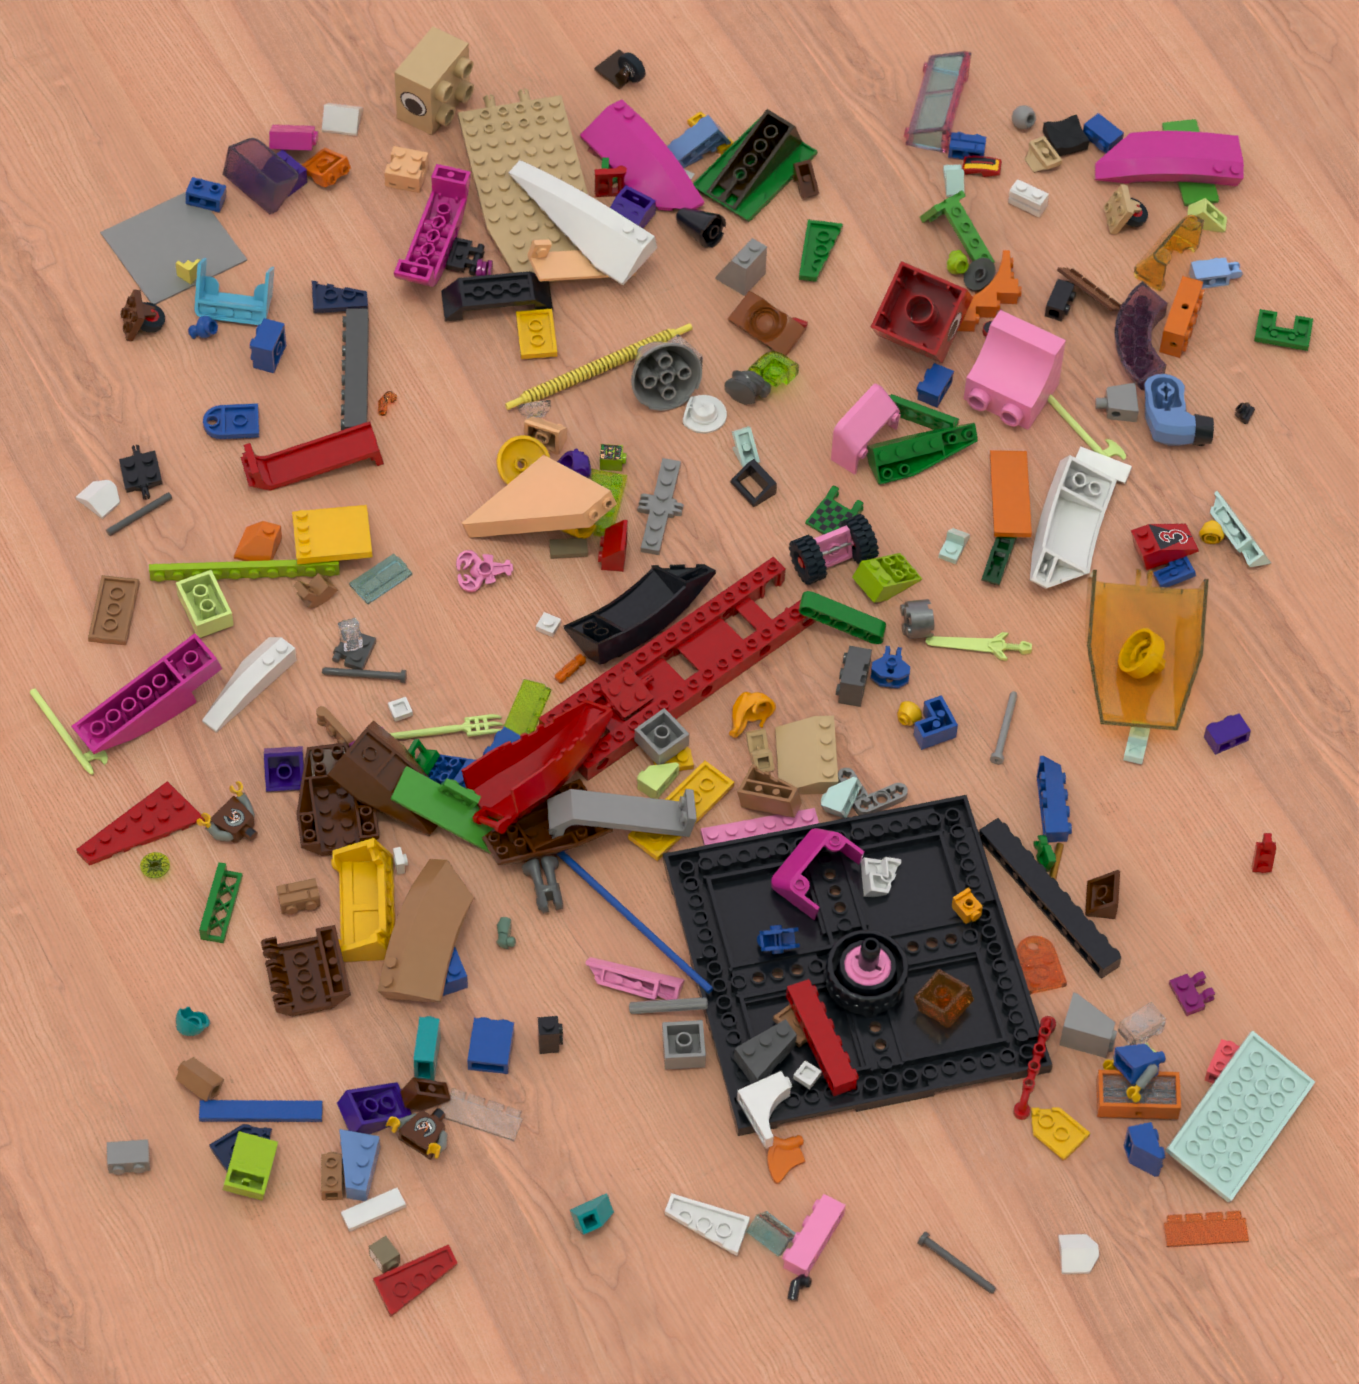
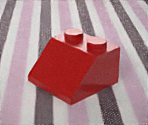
[598,519,628,572]

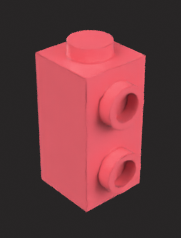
[1205,1039,1240,1084]

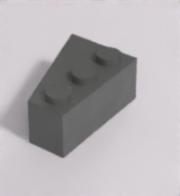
[836,646,872,707]
[734,1019,797,1084]

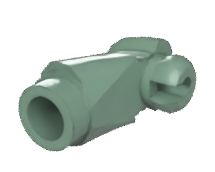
[496,917,516,949]

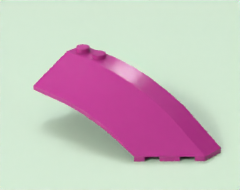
[580,99,705,211]
[1095,131,1244,186]

